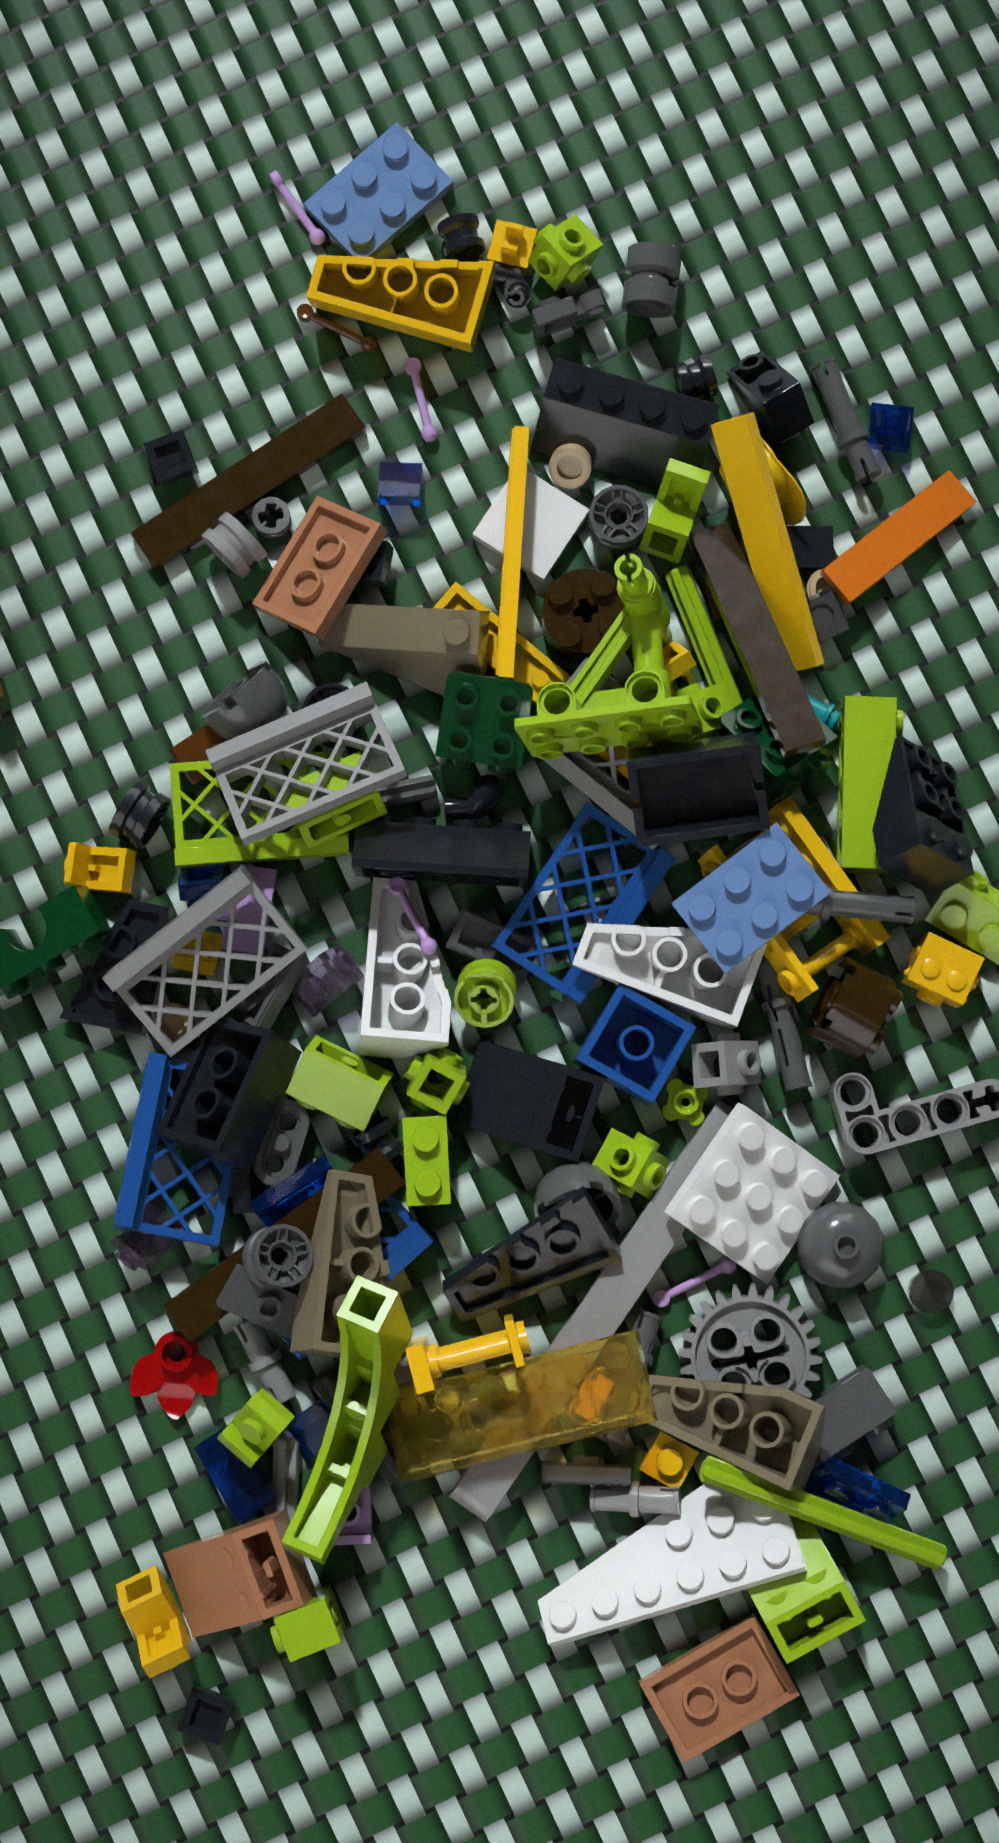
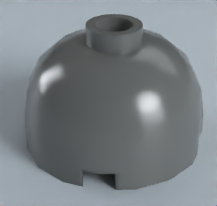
[201,660,287,741]
[533,1162,624,1233]
[796,1202,884,1288]

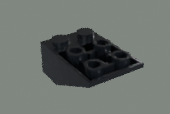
[872,735,974,897]
[453,1040,605,1163]

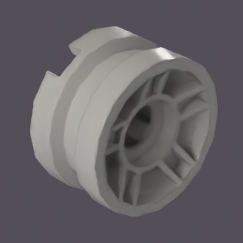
[201,512,267,579]

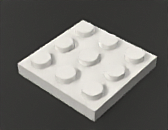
[664,1102,840,1284]

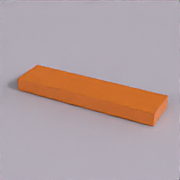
[820,470,977,606]

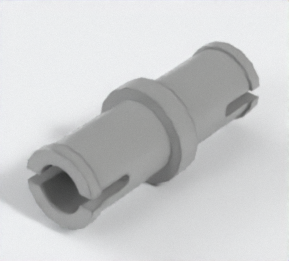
[233,1320,297,1403]
[590,1481,681,1517]

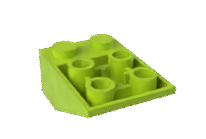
[747,1515,866,1664]

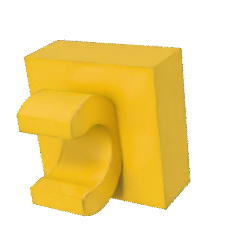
[487,219,538,274]
[663,641,697,697]
[172,930,223,978]

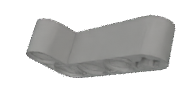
[828,1073,999,1155]

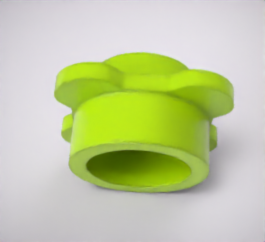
[662,1079,709,1126]

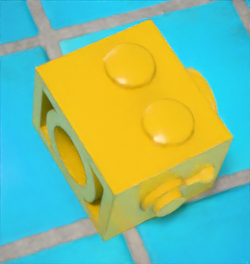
[901,932,985,1008]

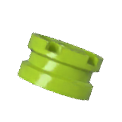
[453,958,518,1028]

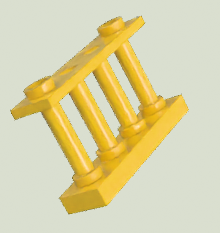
[698,796,891,1002]
[405,1313,532,1395]

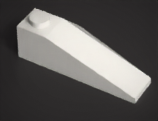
[358,877,451,1059]
[572,923,767,1030]

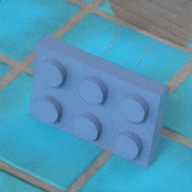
[303,122,453,257]
[671,822,831,974]

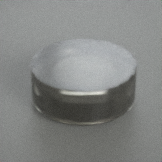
[908,1269,954,1314]

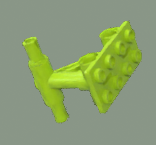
[514,554,703,760]

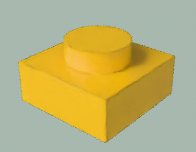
[639,1429,699,1487]

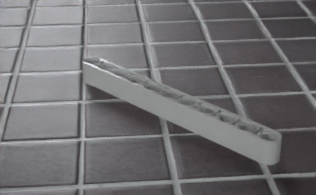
[449,1099,733,1522]

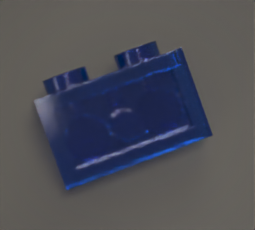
[805,1457,911,1547]

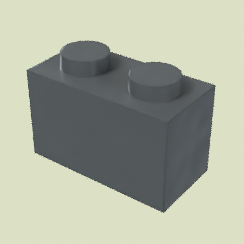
[810,1364,898,1462]

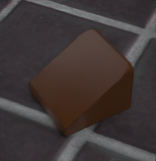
[170,724,226,786]

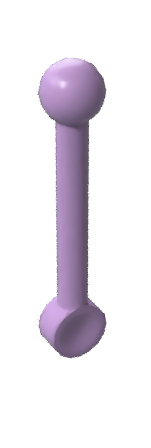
[269,170,325,245]
[405,357,438,442]
[388,877,438,955]
[652,1257,736,1307]

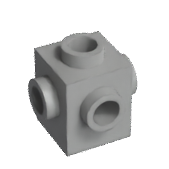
[691,1033,761,1096]

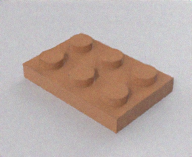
[252,496,388,641]
[638,1613,800,1763]

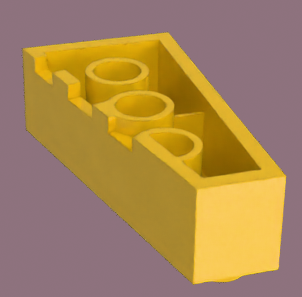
[306,255,496,353]

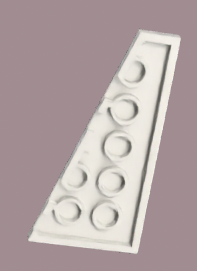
[538,1483,807,1647]

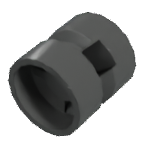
[622,242,682,318]

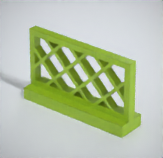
[170,751,351,869]

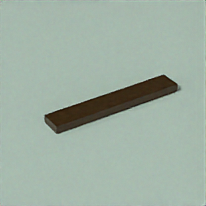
[130,393,366,571]
[688,522,827,758]
[163,1147,406,1342]

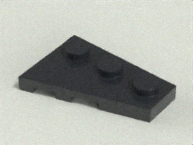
[59,899,174,1036]

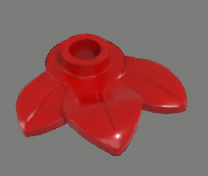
[130,1331,218,1420]

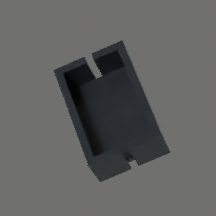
[624,732,770,847]

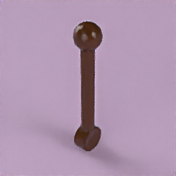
[297,304,377,352]

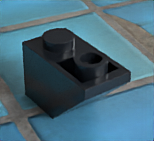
[726,350,814,444]

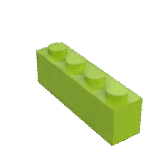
[836,696,904,874]

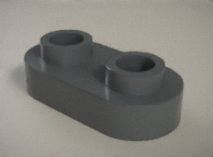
[252,1100,311,1186]

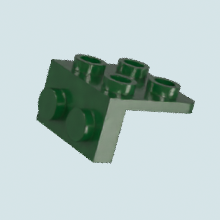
[435,671,533,773]
[719,694,838,805]

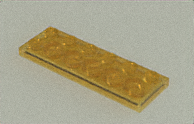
[388,1330,658,1483]

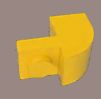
[116,1565,192,1679]

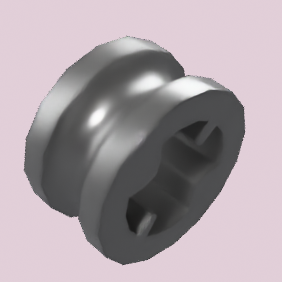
[252,497,292,539]

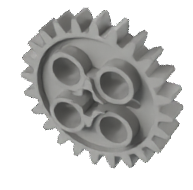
[679,1283,823,1398]

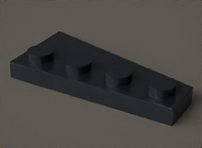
[442,1186,622,1323]

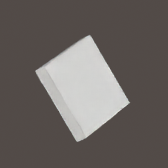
[472,470,589,583]

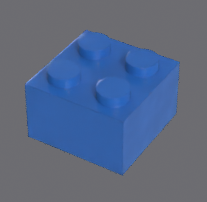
[572,983,696,1106]

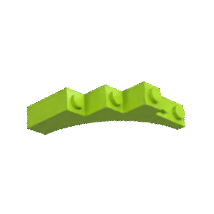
[281,1275,413,1564]

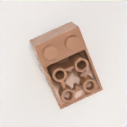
[163,1509,316,1638]

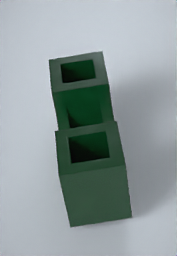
[0,885,112,999]

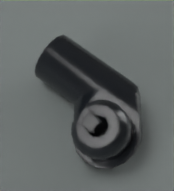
[482,259,531,308]
[445,774,503,819]

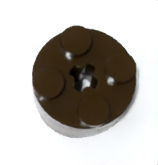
[541,568,624,664]
[807,957,903,1059]

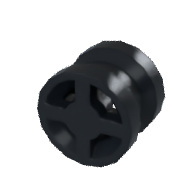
[437,213,486,262]
[673,355,718,398]
[350,1116,404,1160]

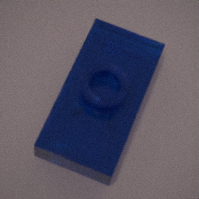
[194,1423,278,1524]

